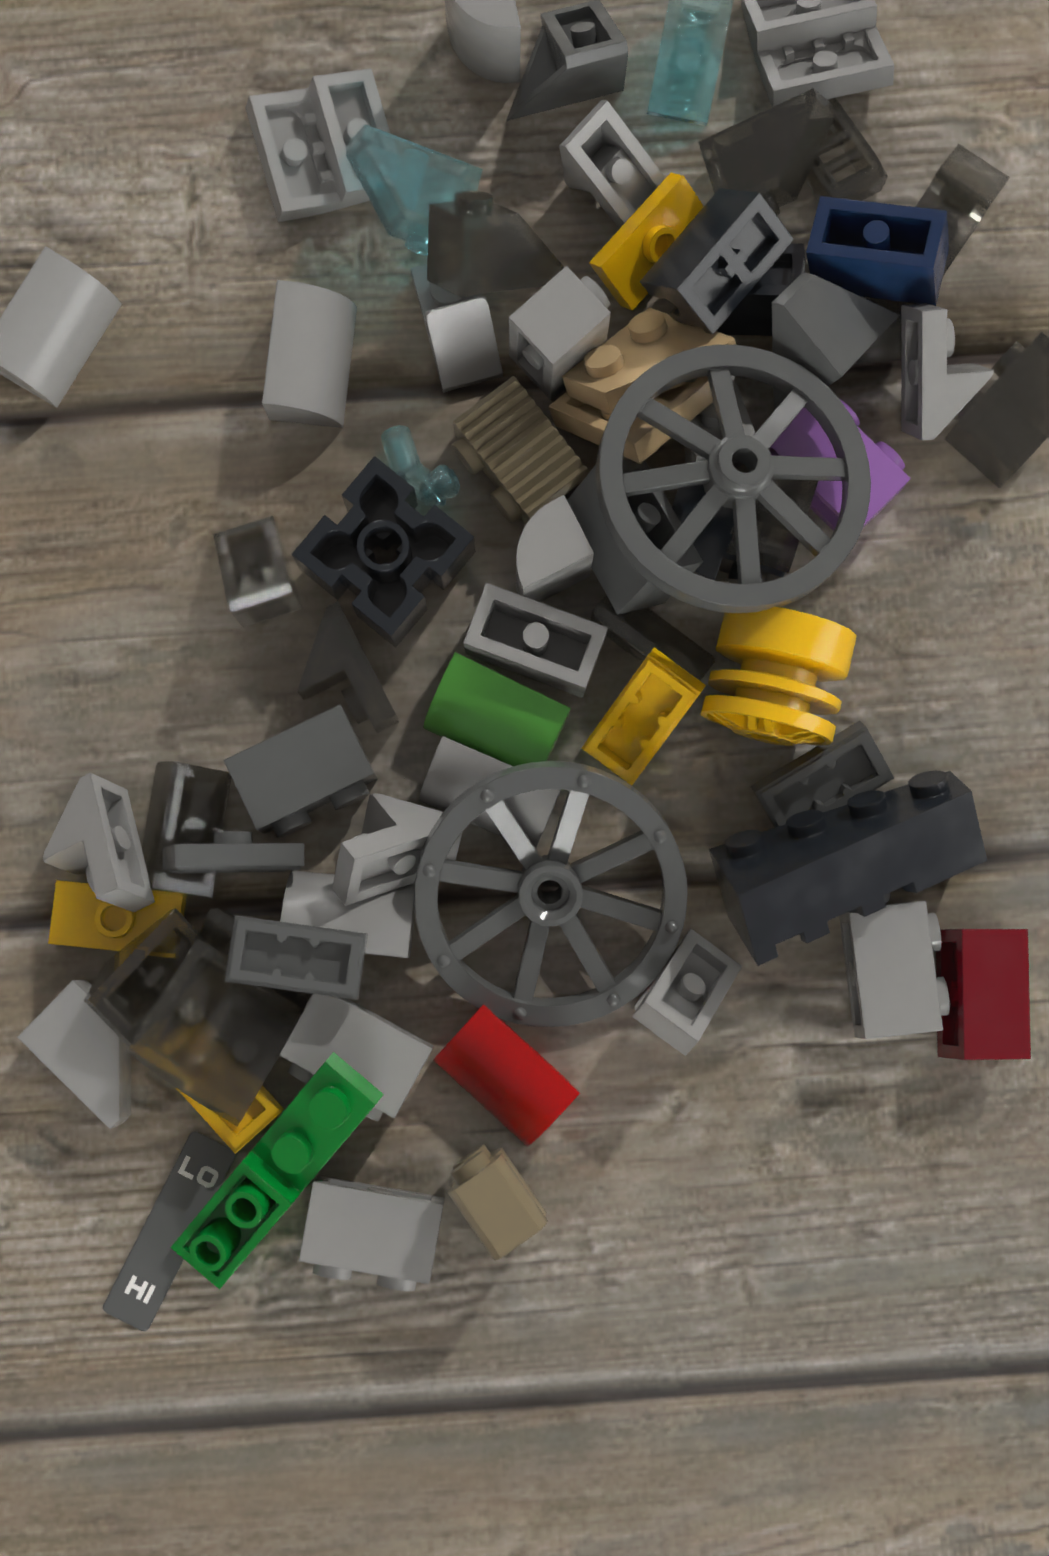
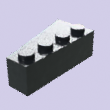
[709,770,987,966]

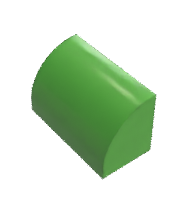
[423,652,571,766]

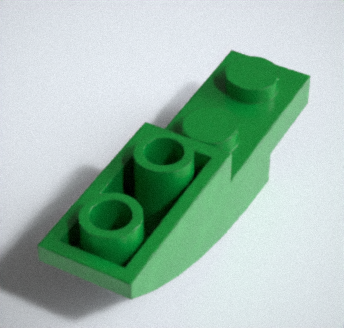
[170,1052,384,1290]

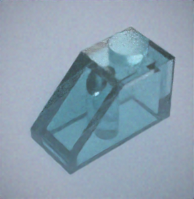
[647,0,734,126]
[345,124,483,257]

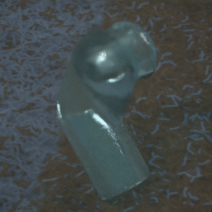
[381,425,460,507]

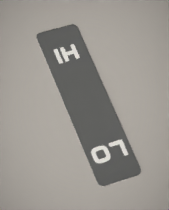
[103,1131,236,1331]

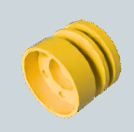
[700,607,857,746]

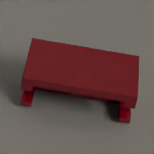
[936,929,1031,1060]

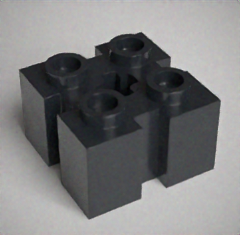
[292,456,476,648]

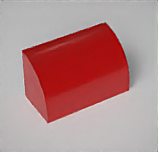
[433,1004,580,1147]

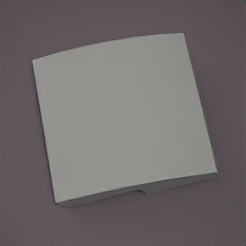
[741,0,894,111]
[245,68,405,222]

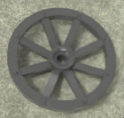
[596,345,871,613]
[414,761,688,1027]

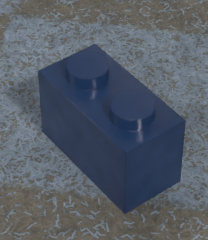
[806,196,949,306]

